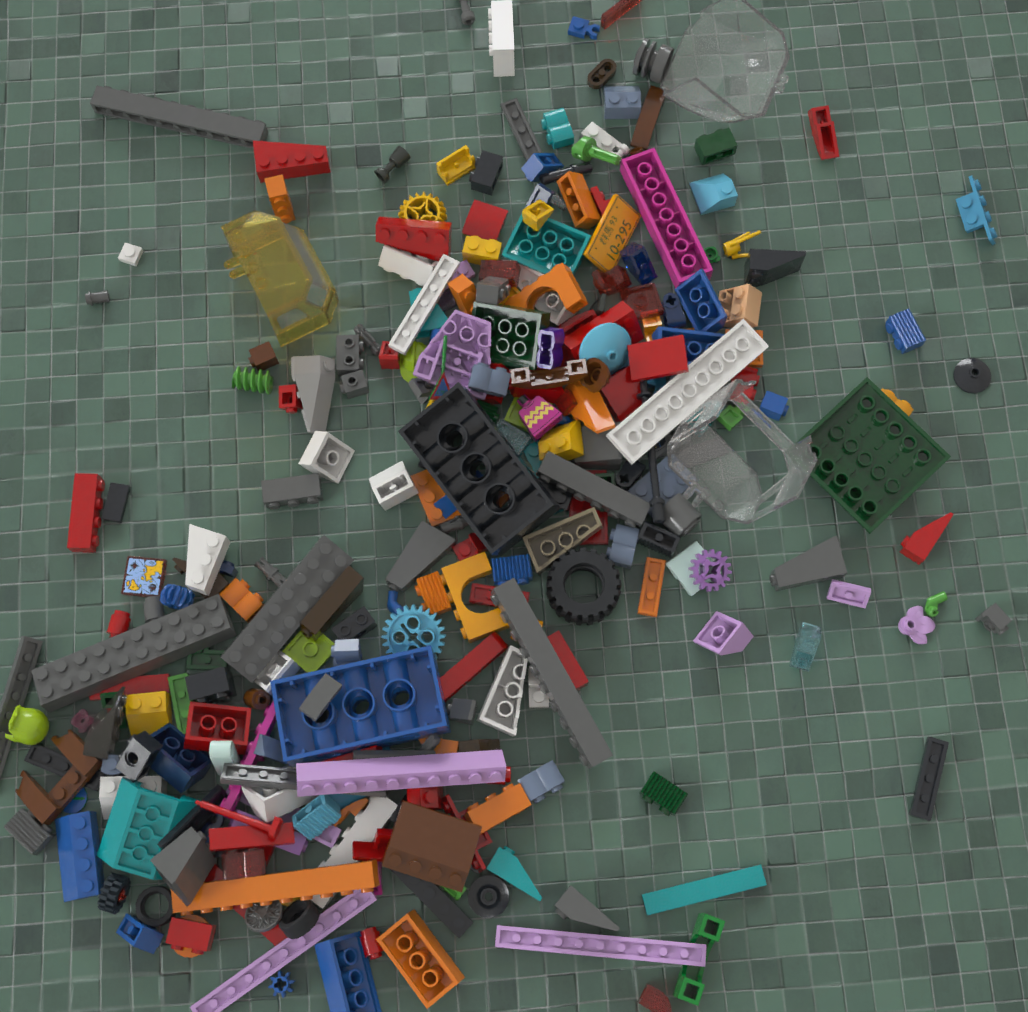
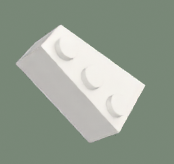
[185,524,230,596]

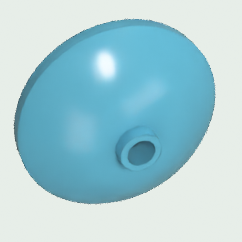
[579,323,631,375]

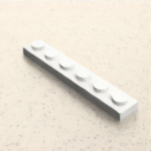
[388,254,460,355]

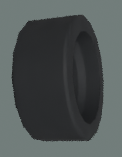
[135,886,176,927]
[278,899,320,939]

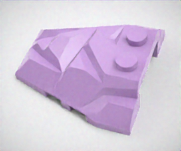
[413,309,491,400]

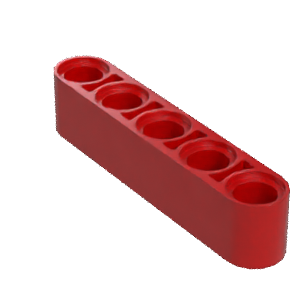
[440,631,509,703]

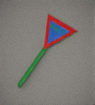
[428,335,450,400]

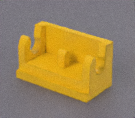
[436,145,476,186]

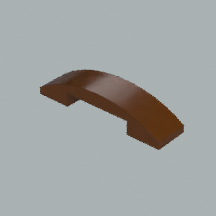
[630,85,668,151]
[510,358,588,389]

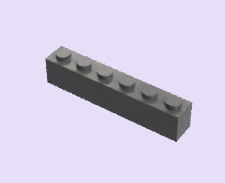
[535,451,650,528]

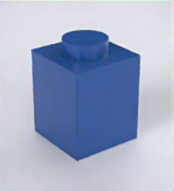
[758,391,789,421]

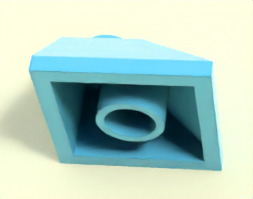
[689,173,738,215]

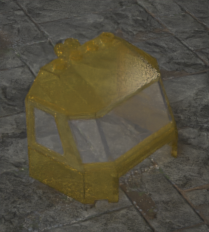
[220,210,339,347]

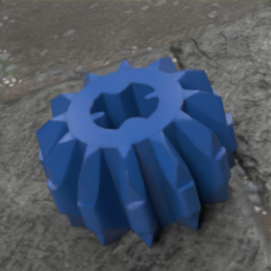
[159,584,195,610]

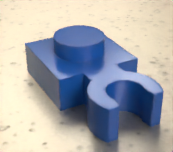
[568,16,600,40]

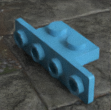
[956,175,997,245]

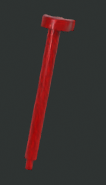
[195,800,284,839]

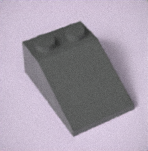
[554,885,620,931]

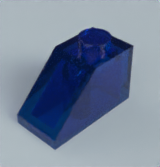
[619,242,658,287]

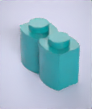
[541,108,574,149]

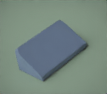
[254,734,288,765]

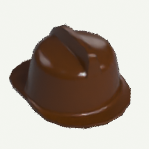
[580,357,610,393]

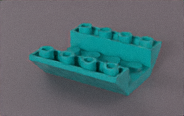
[97,777,201,880]

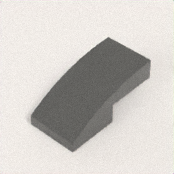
[299,674,342,722]

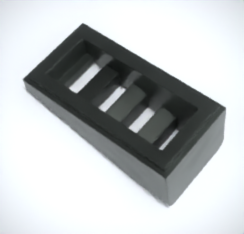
[589,294,607,317]

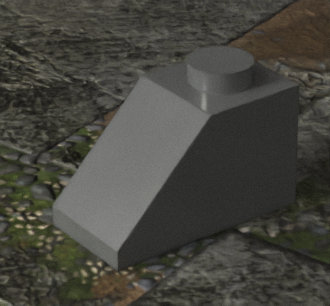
[447,698,477,725]

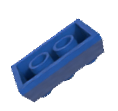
[674,269,727,333]

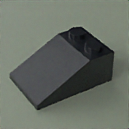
[744,249,806,287]

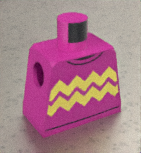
[517,394,562,442]

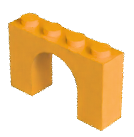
[440,552,510,644]

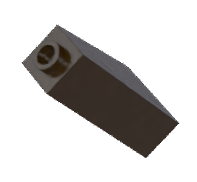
[300,566,364,641]

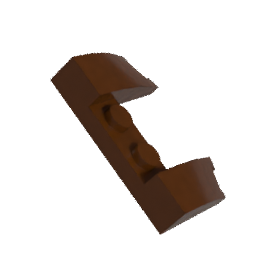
[15,729,103,825]

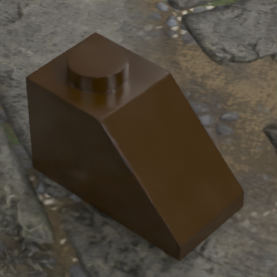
[459,739,500,752]

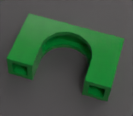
[672,913,725,1006]

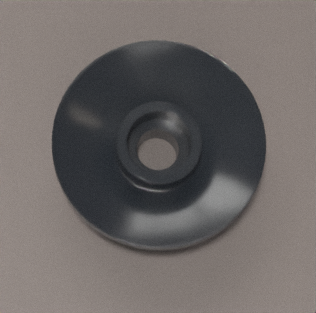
[953,358,991,394]
[468,875,509,918]

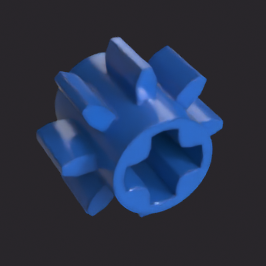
[268,970,296,998]

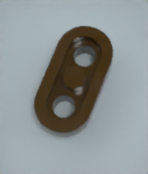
[587,59,617,89]

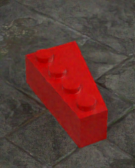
[253,141,331,183]
[376,217,452,262]

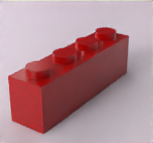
[67,473,105,553]

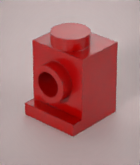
[279,384,303,414]

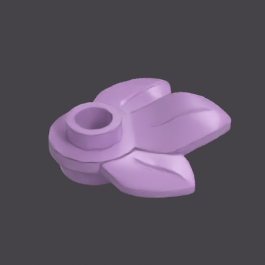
[898,606,936,644]

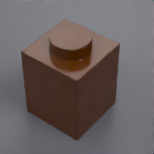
[248,341,279,372]

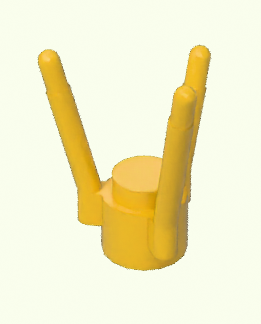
[723,230,761,260]

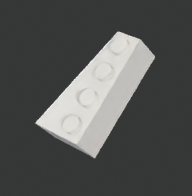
[488,0,515,77]
[476,645,528,737]

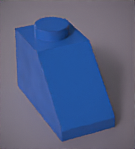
[521,153,564,182]
[116,913,164,954]

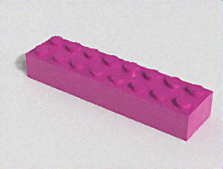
[620,148,713,289]

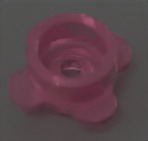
[71,709,95,733]

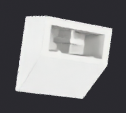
[369,461,419,511]

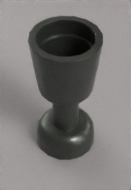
[374,146,411,183]

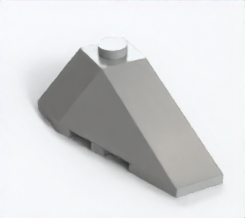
[291,355,335,434]

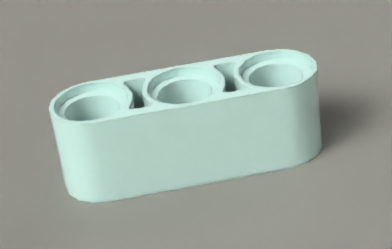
[209,741,241,776]

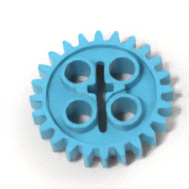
[381,604,446,659]

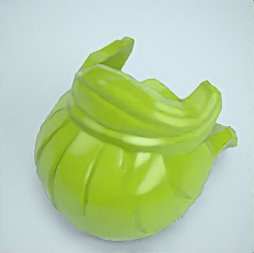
[5,705,49,745]

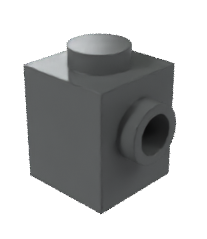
[339,370,369,399]

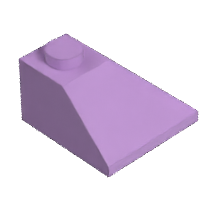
[693,611,754,655]

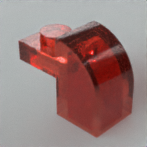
[591,265,632,296]
[637,983,671,1012]

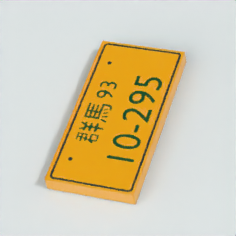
[583,194,641,276]

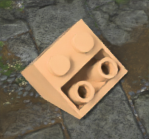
[718,284,762,328]

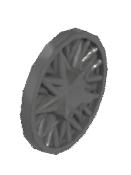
[244,900,283,932]

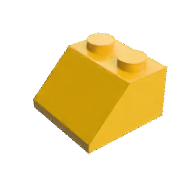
[538,420,584,461]
[125,691,172,736]

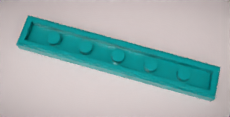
[642,864,767,915]

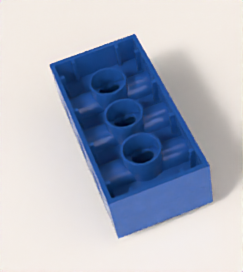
[270,645,451,768]

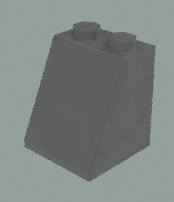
[571,422,622,470]
[150,827,216,906]

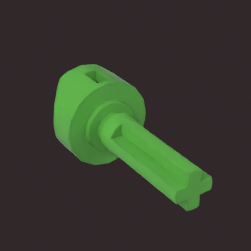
[571,135,621,166]

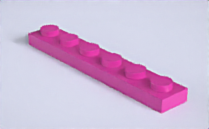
[220,701,277,819]

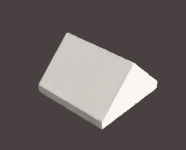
[254,650,301,696]

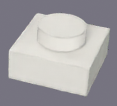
[118,243,143,267]

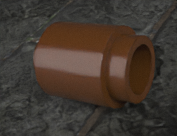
[243,688,270,710]

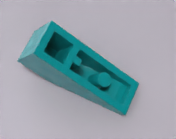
[486,846,542,901]

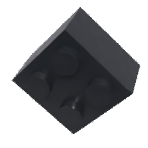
[185,667,237,704]

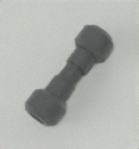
[459,0,475,25]

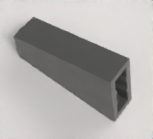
[385,521,456,593]
[769,536,847,591]

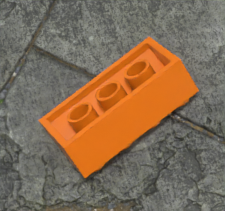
[376,909,465,1009]

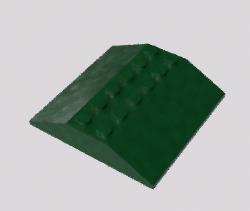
[786,377,951,534]

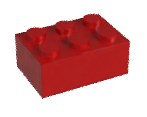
[183,701,251,755]

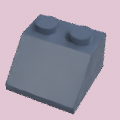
[604,86,641,119]

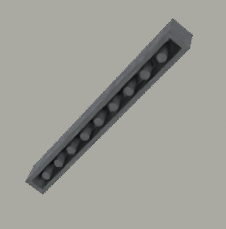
[90,85,268,149]
[490,578,613,769]

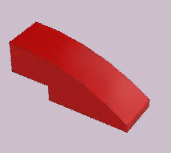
[808,105,840,160]

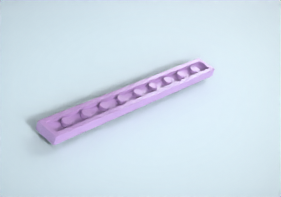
[190,889,377,1012]
[495,925,706,967]

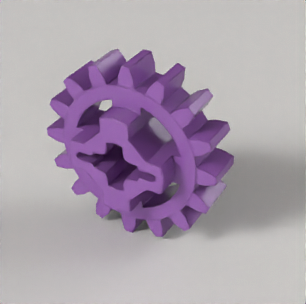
[688,549,732,592]

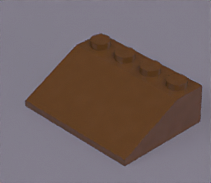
[382,800,482,892]

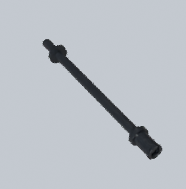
[636,380,666,524]

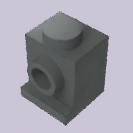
[975,603,1012,635]

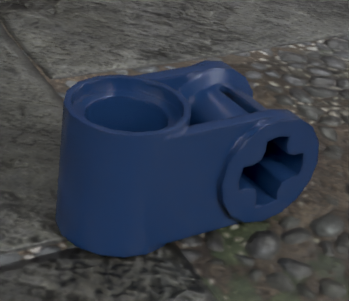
[660,293,686,328]

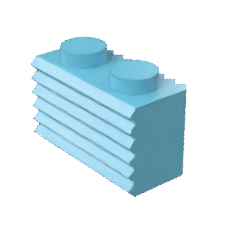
[292,795,341,840]

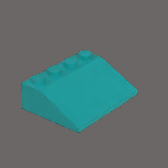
[501,207,591,275]

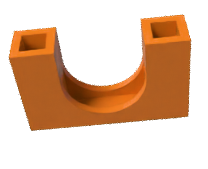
[503,263,589,314]

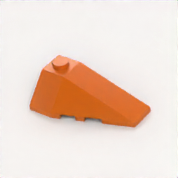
[558,380,615,434]

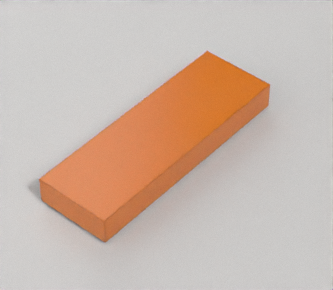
[637,557,666,617]

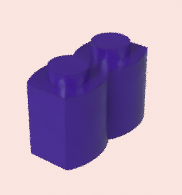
[536,327,565,369]

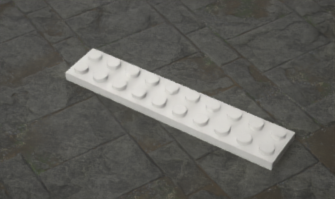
[606,319,769,465]

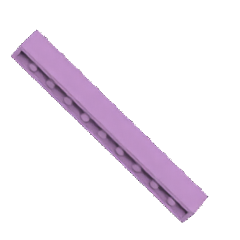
[296,750,506,797]

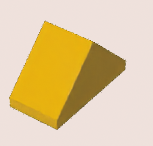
[522,199,554,232]

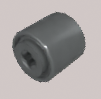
[662,493,702,537]

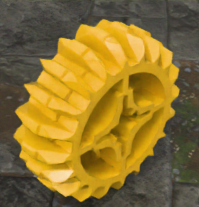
[398,192,447,222]

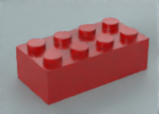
[563,301,644,361]

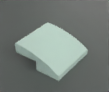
[665,541,721,596]

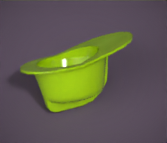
[400,341,427,383]

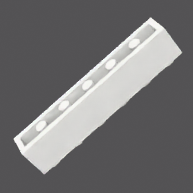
[311,796,398,909]

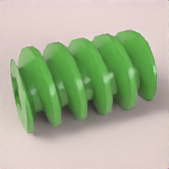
[232,366,274,394]

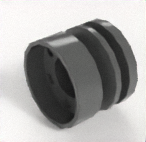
[633,38,674,84]

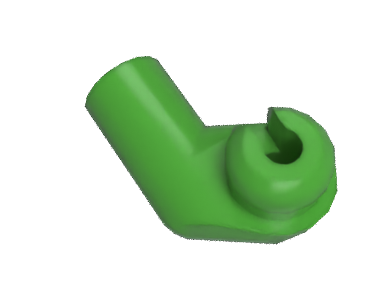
[925,591,948,617]

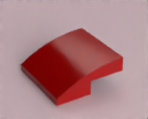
[462,199,509,241]

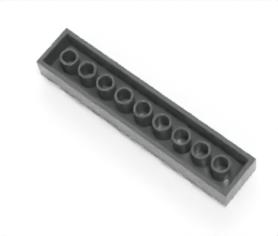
[31,594,237,712]

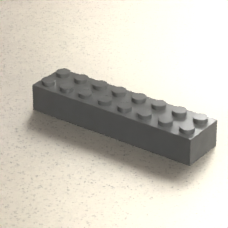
[220,535,354,683]

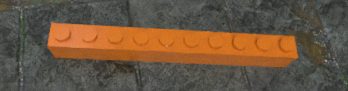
[171,860,380,916]

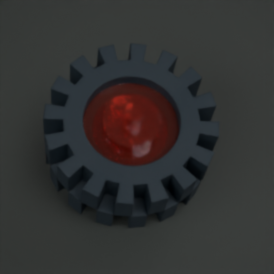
[97,873,131,915]

